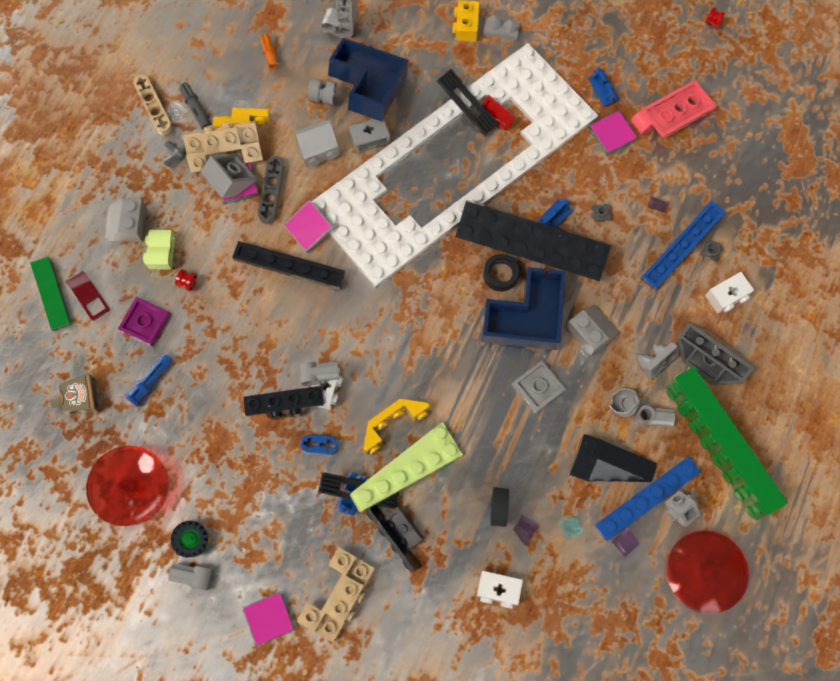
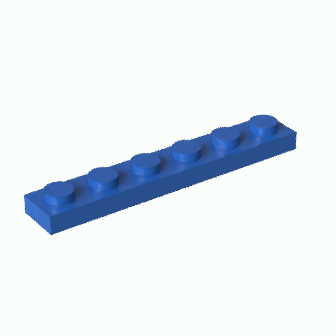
[641,200,726,290]
[594,456,701,542]

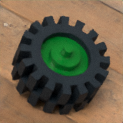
[170,520,208,558]

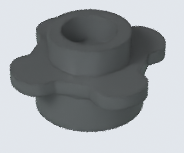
[592,203,611,222]
[701,240,722,261]

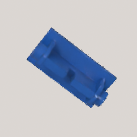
[588,68,620,106]
[537,198,573,227]
[336,472,367,516]

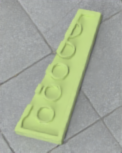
[350,422,463,513]

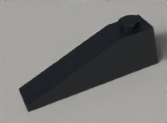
[569,434,656,482]

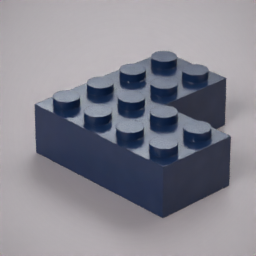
[328,38,409,122]
[481,267,566,350]

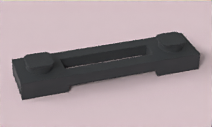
[437,69,498,136]
[318,472,399,509]

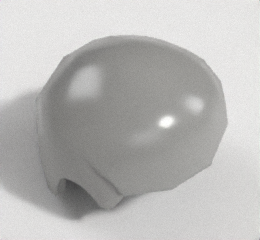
[609,388,640,417]

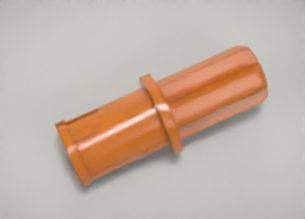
[260,33,279,69]

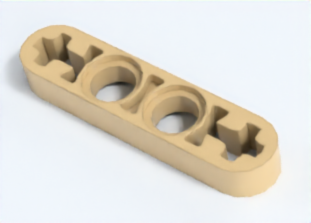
[133,75,172,136]

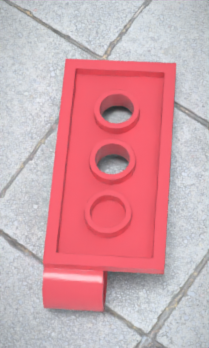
[630,80,717,138]

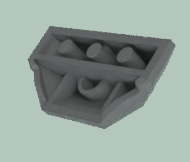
[678,322,755,385]

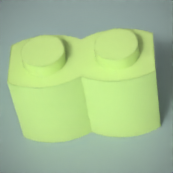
[143,230,175,270]

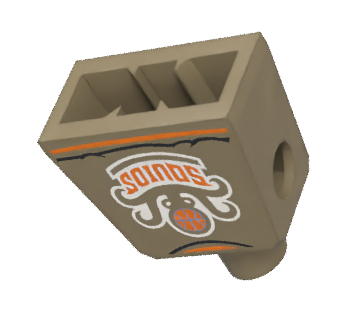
[50,373,100,415]

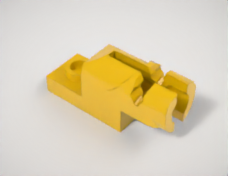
[213,108,270,128]

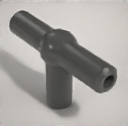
[164,141,186,167]

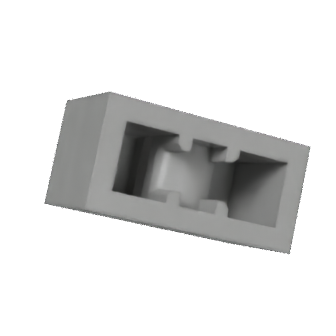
[349,118,390,154]

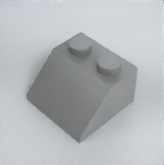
[295,120,340,167]
[201,153,258,198]
[105,198,147,242]
[566,305,619,357]

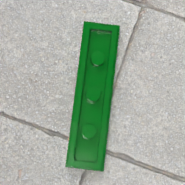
[30,256,71,331]

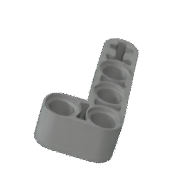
[321,0,358,37]

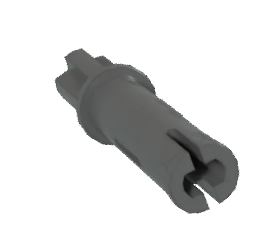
[179,82,212,130]

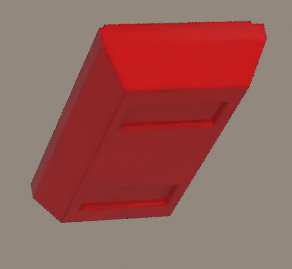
[482,95,516,131]

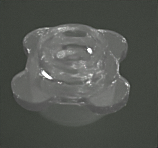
[166,101,188,121]

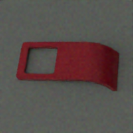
[65,270,110,321]

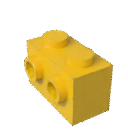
[452,0,479,42]

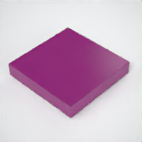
[118,297,171,346]

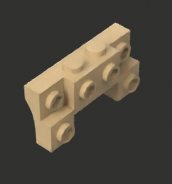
[182,120,263,173]
[297,547,375,643]

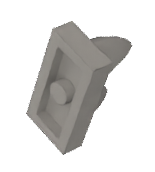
[483,15,520,41]
[637,342,679,381]

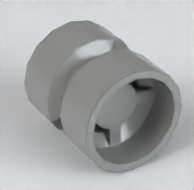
[308,78,337,105]

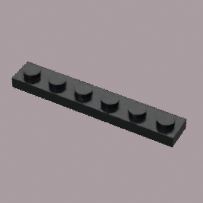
[232,241,345,290]

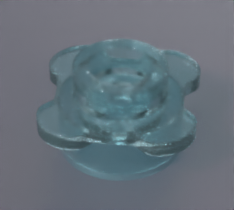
[559,516,582,539]

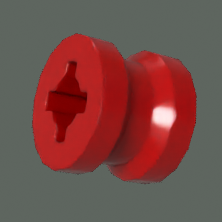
[705,7,726,29]
[175,269,197,292]

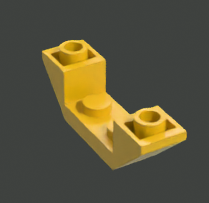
[363,399,430,455]

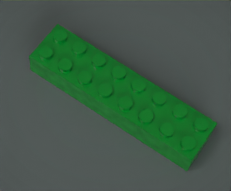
[665,366,788,521]

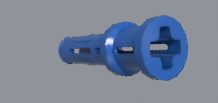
[123,353,173,407]

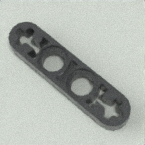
[258,156,284,225]

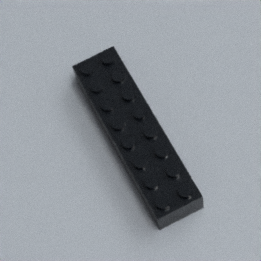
[455,200,612,281]

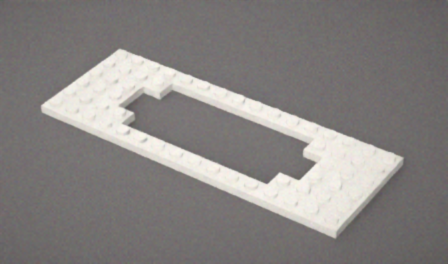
[312,43,598,288]

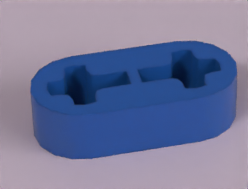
[300,435,338,456]

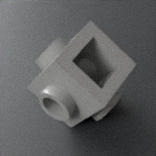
[665,491,701,527]

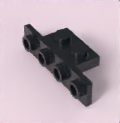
[243,386,324,420]
[366,505,424,573]

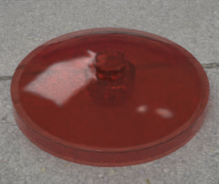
[86,446,169,527]
[665,531,749,614]

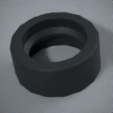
[483,254,520,292]
[490,487,509,527]

